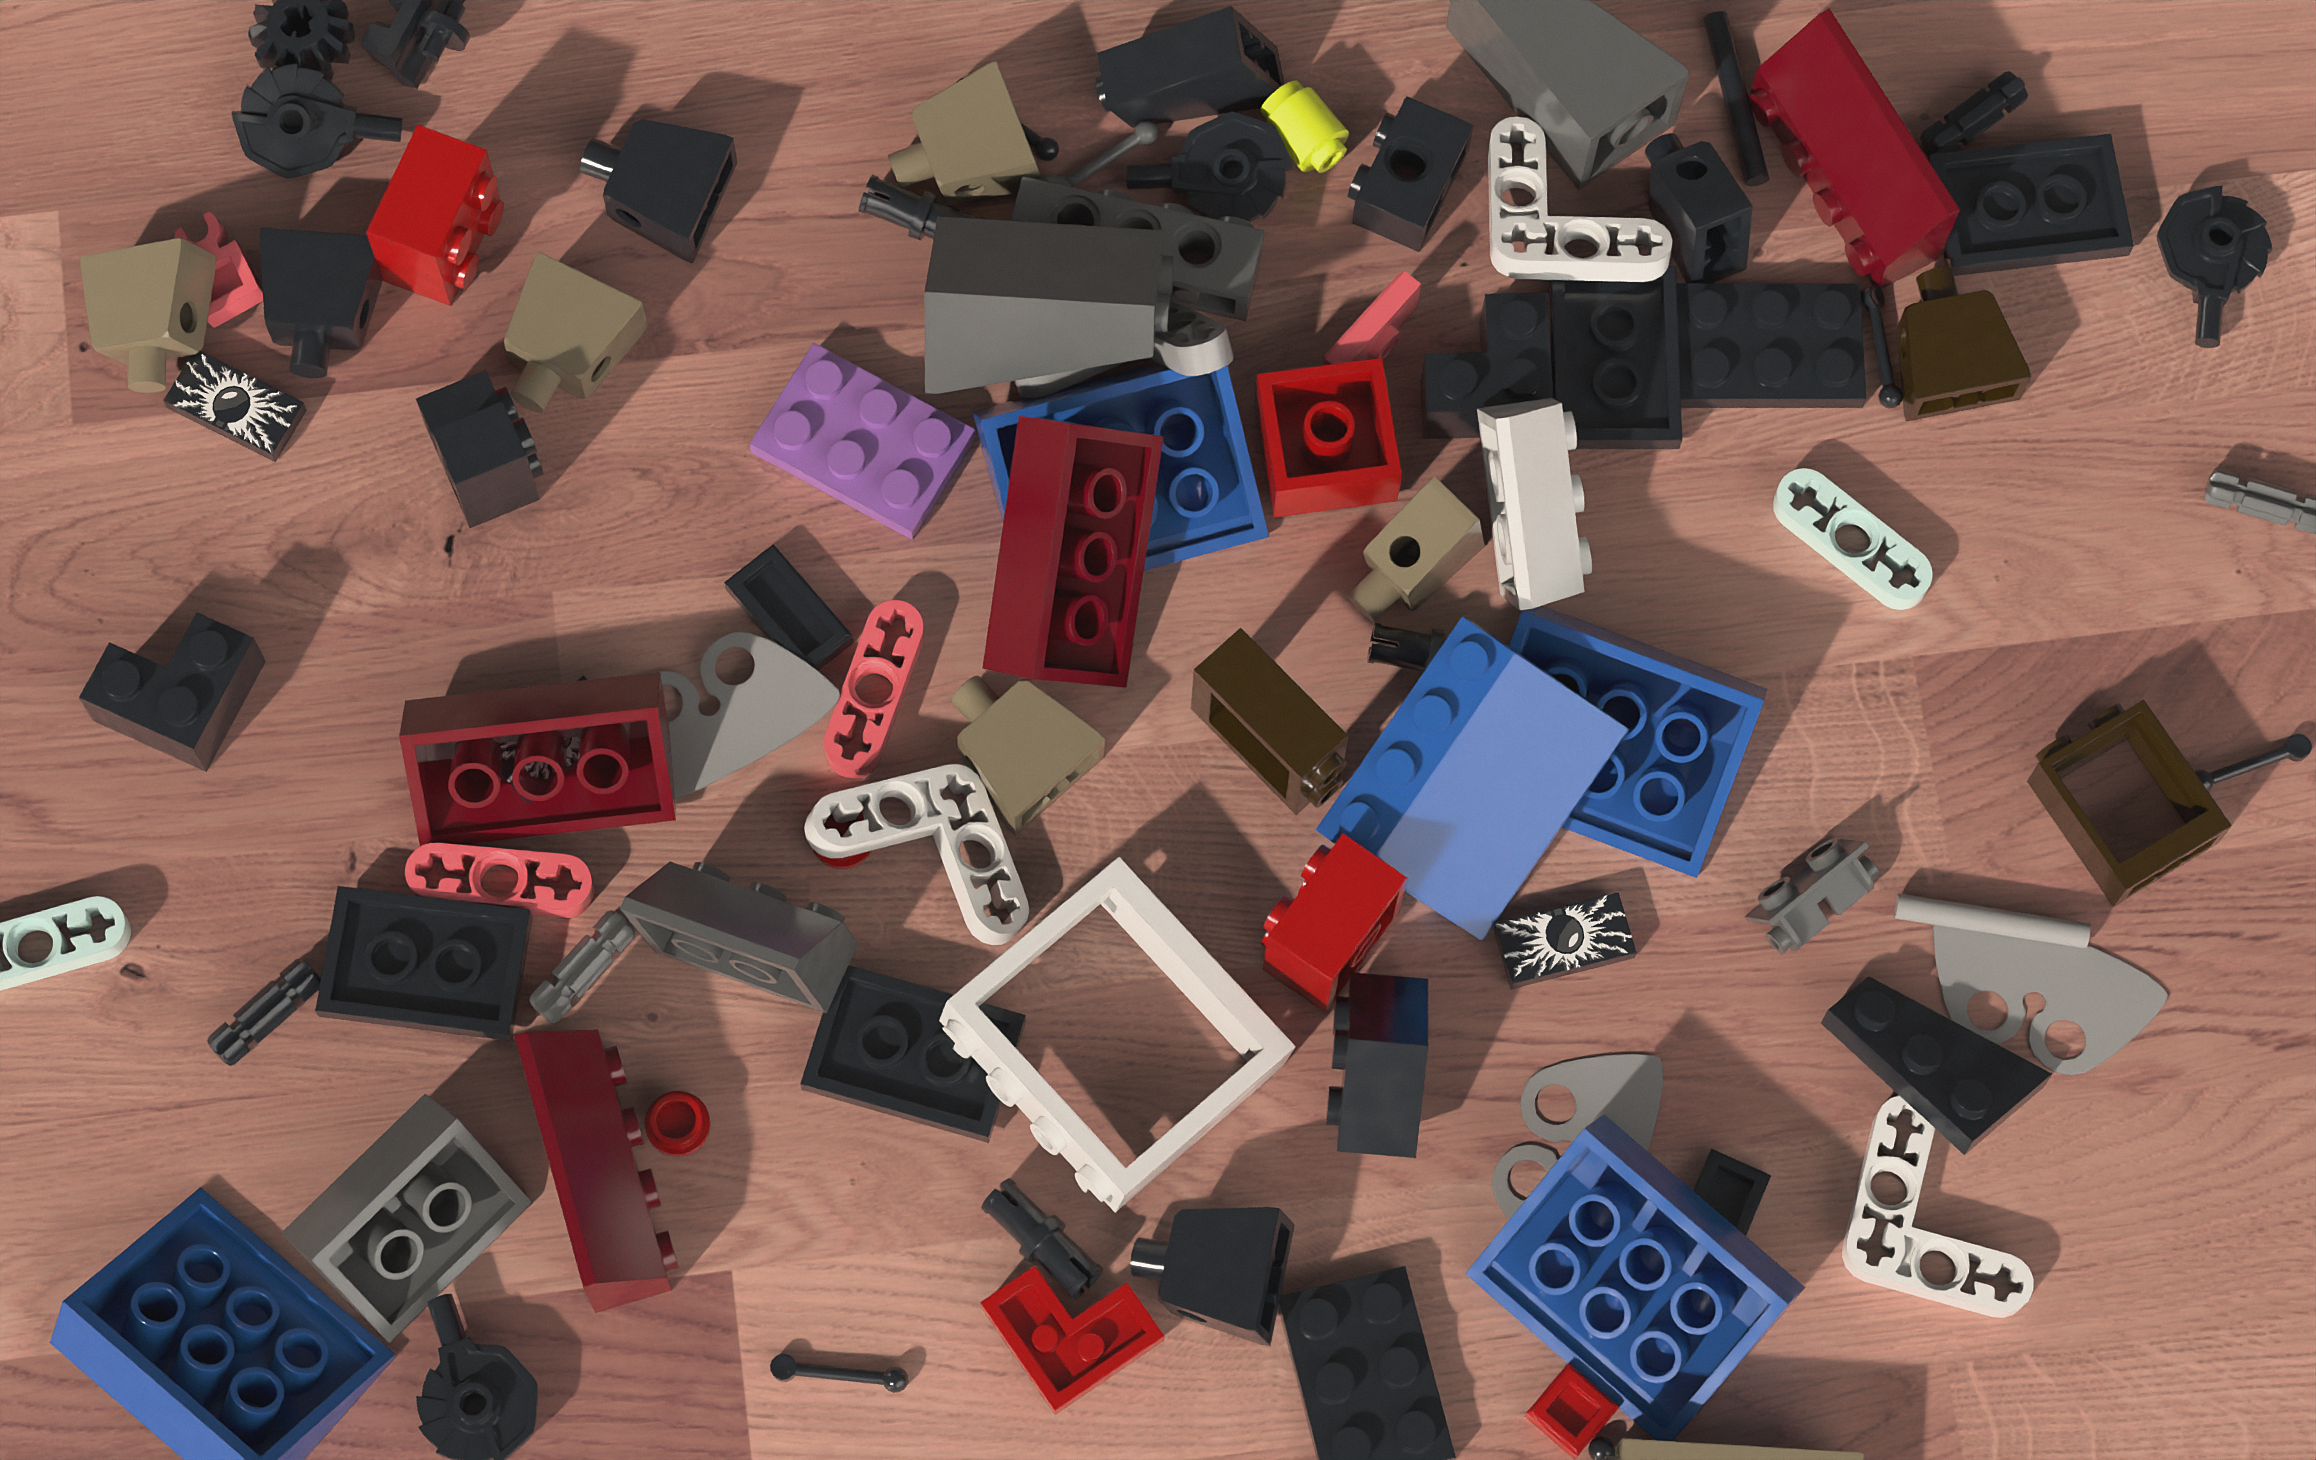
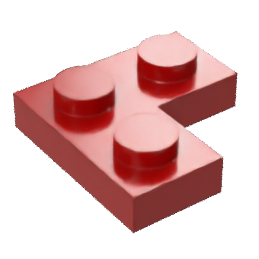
[980,1265,1165,1415]

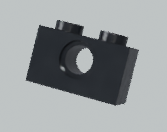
[1347,96,1474,252]

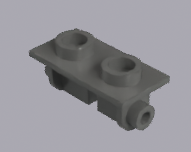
[1745,838,1879,954]

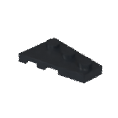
[1821,977,2052,1155]

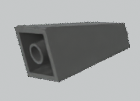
[1446,0,1689,190]
[924,217,1174,394]

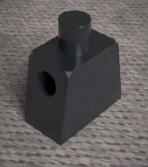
[580,119,737,263]
[1645,133,1753,283]
[260,228,383,378]
[1130,1207,1295,1346]

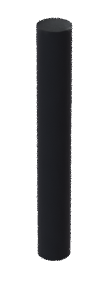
[1703,11,1770,187]

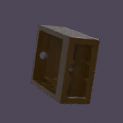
[1191,628,1349,815]
[2027,700,2232,907]

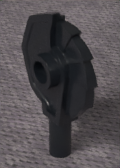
[231,62,403,179]
[1126,112,1294,223]
[2156,185,2273,348]
[416,1294,538,1460]

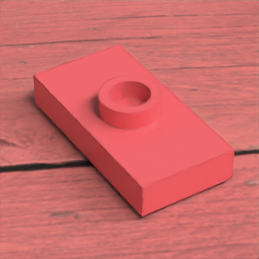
[1323,271,1421,365]

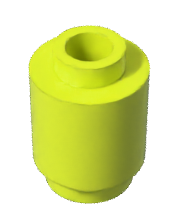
[1260,80,1349,173]

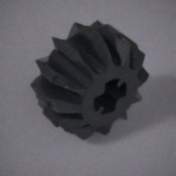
[248,0,356,82]

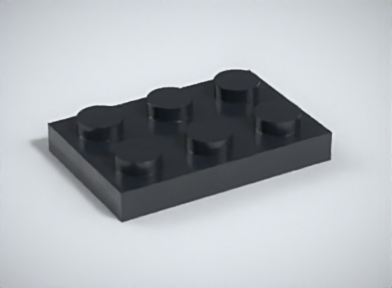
[1928,134,2134,276]
[1549,266,1682,449]
[1676,283,1866,408]
[315,886,533,1041]
[800,965,1026,1143]
[1278,1266,1456,1460]

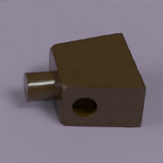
[1897,267,2031,422]

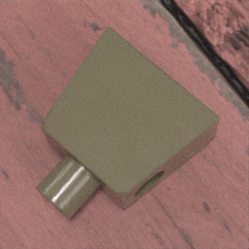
[888,61,1042,206]
[80,238,216,393]
[504,251,648,413]
[1347,476,1485,622]
[951,675,1105,836]

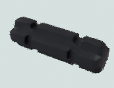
[1920,71,2028,156]
[207,958,321,1066]

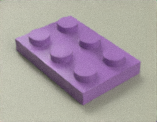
[749,342,976,540]

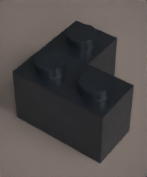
[1420,293,1553,439]
[415,370,544,528]
[79,612,266,772]
[1326,972,1428,1158]

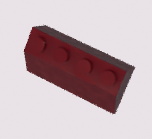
[1749,9,1960,289]
[982,415,1163,688]
[399,672,676,846]
[514,1029,679,1313]

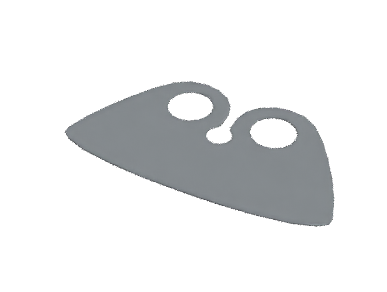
[660,632,840,799]
[1933,925,2168,1076]
[1491,1054,1663,1220]

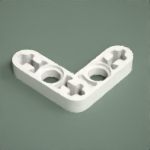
[1488,116,1673,282]
[804,764,1029,945]
[1842,1096,2034,1318]

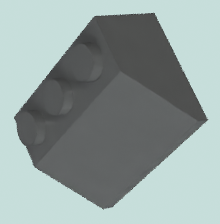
[620,861,858,1014]
[281,1094,532,1343]

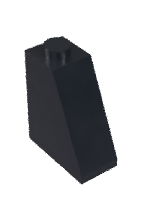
[1095,6,1285,128]

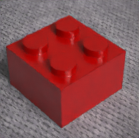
[366,124,504,306]
[1255,358,1402,518]
[1261,834,1408,1013]

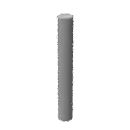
[1894,893,2090,948]

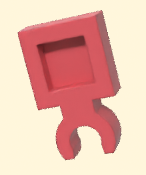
[174,212,263,328]

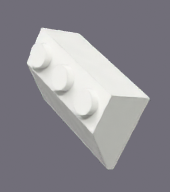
[1477,398,1592,610]

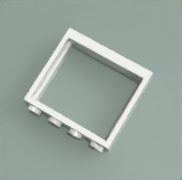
[939,857,1296,1213]

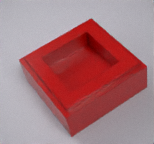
[1524,1364,1619,1460]

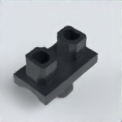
[361,0,471,89]

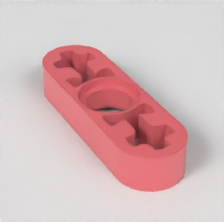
[824,600,924,779]
[405,843,595,919]

